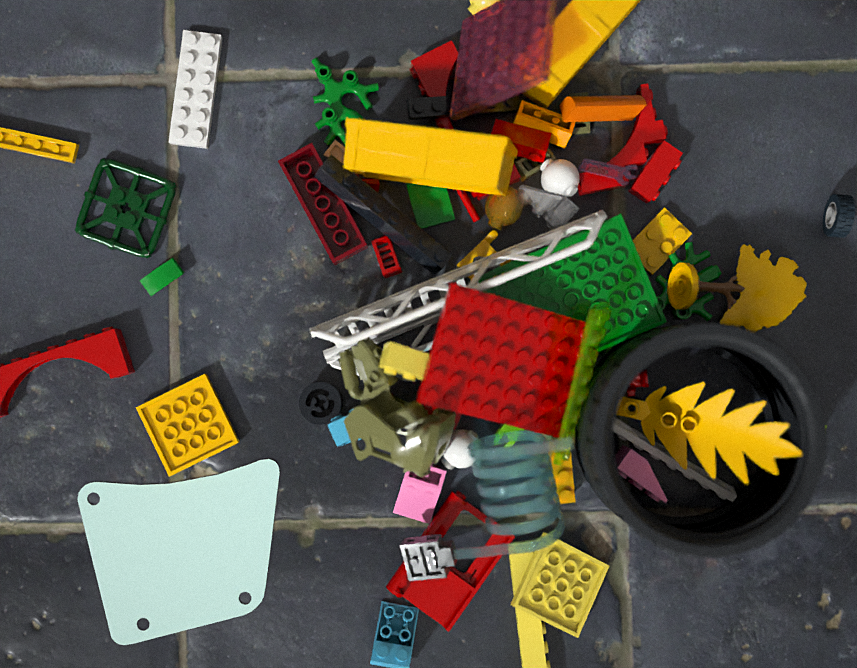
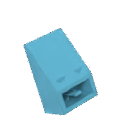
[370,601,419,668]

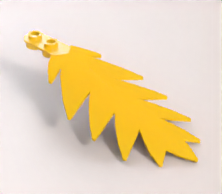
[616,382,802,484]

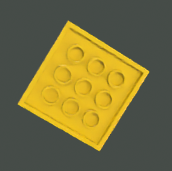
[136,374,240,477]

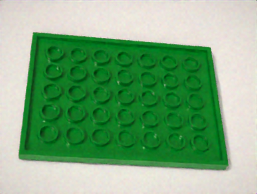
[478,214,667,356]

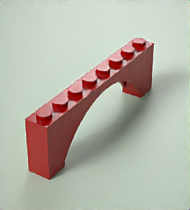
[409,40,521,201]
[0,326,135,418]

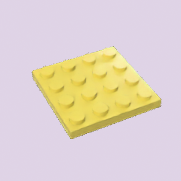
[510,532,609,638]

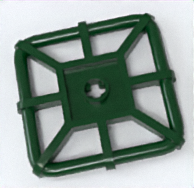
[75,158,177,259]

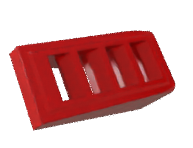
[371,235,403,278]

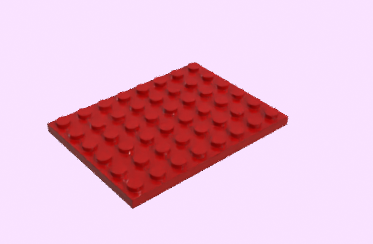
[416,283,597,439]

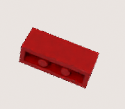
[490,119,552,163]
[628,140,683,204]

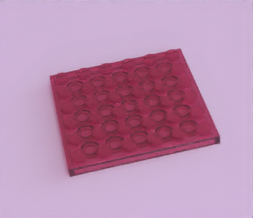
[450,0,557,121]

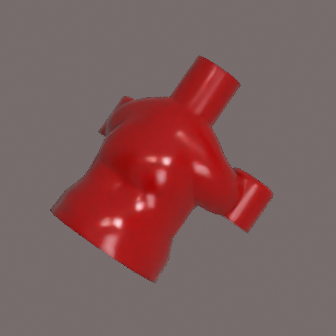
[627,369,649,397]

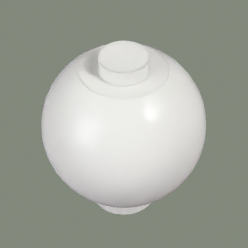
[540,158,580,198]
[441,429,480,470]

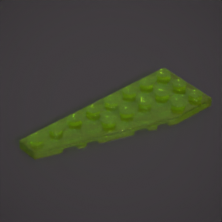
[553,301,612,466]

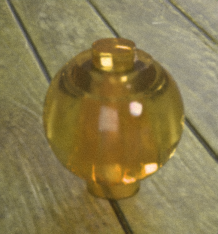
[485,187,523,231]

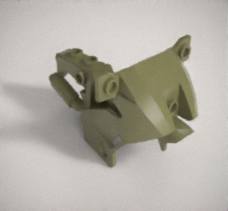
[339,337,455,477]

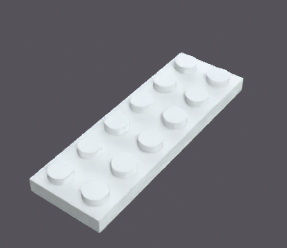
[169,30,223,149]

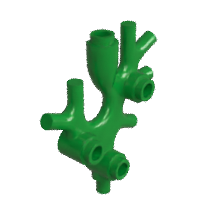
[311,57,379,146]
[655,242,721,321]

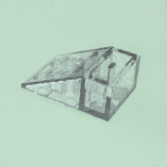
[516,185,579,230]

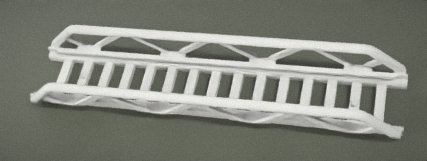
[310,210,608,376]

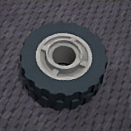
[822,194,856,238]

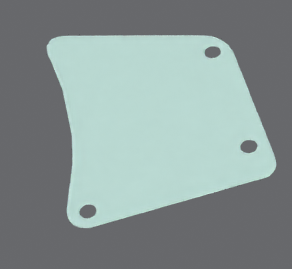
[78,459,280,645]

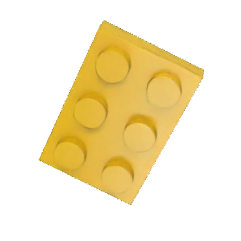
[632,207,692,275]

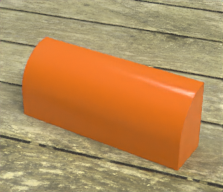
[560,95,647,122]

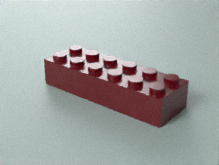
[278,143,369,265]

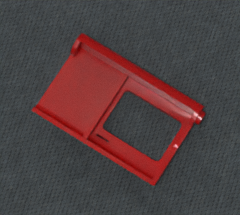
[386,490,515,632]

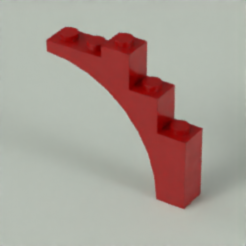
[578,83,668,196]

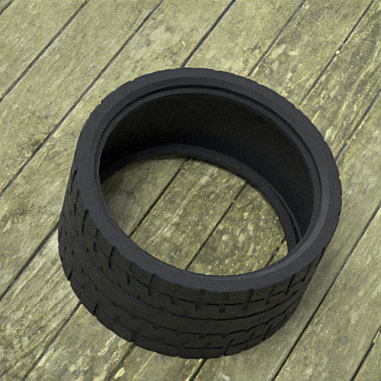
[574,322,827,558]

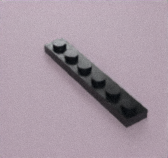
[406,91,520,120]

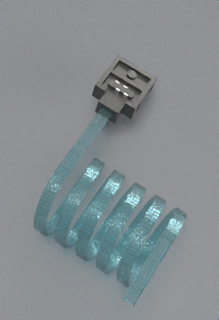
[400,430,573,581]

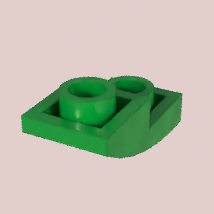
[140,257,184,296]

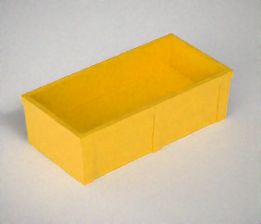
[509,0,641,109]
[344,118,518,196]

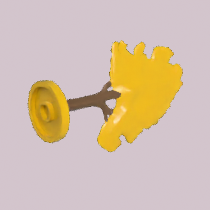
[667,244,807,332]

